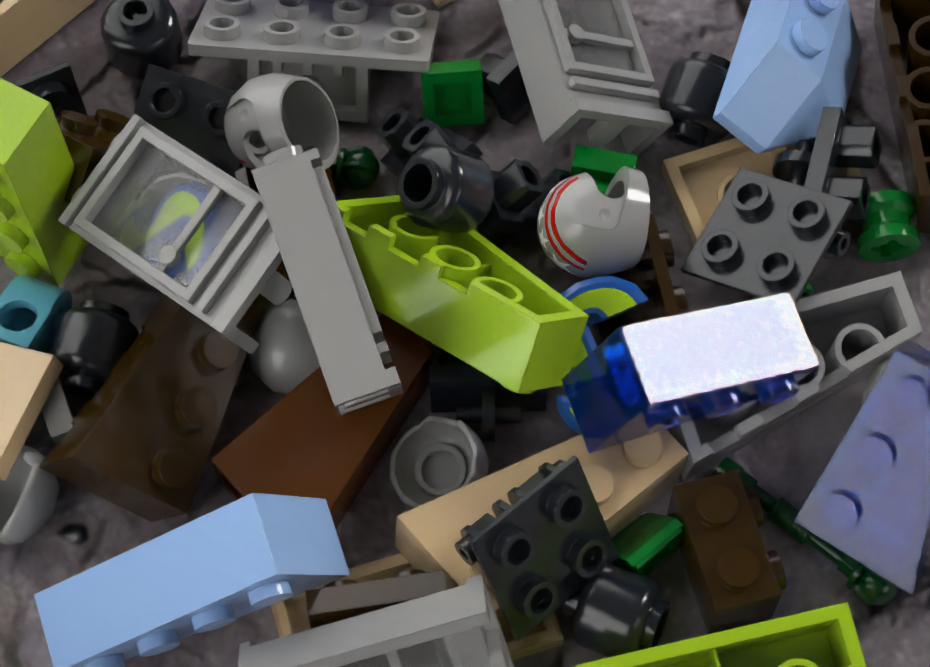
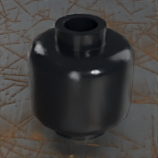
[100,0,183,79]
[658,51,731,147]
[398,144,495,234]
[50,300,140,400]
[564,563,670,657]

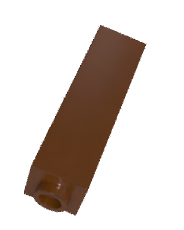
[211,314,433,529]

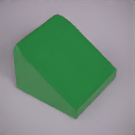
[612,513,683,576]

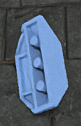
[712,0,862,154]

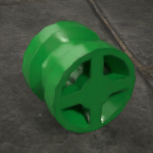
[853,190,921,263]

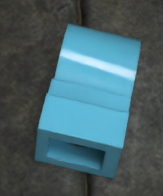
[0,274,72,353]

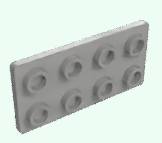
[187,0,440,123]

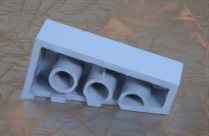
[34,493,350,667]

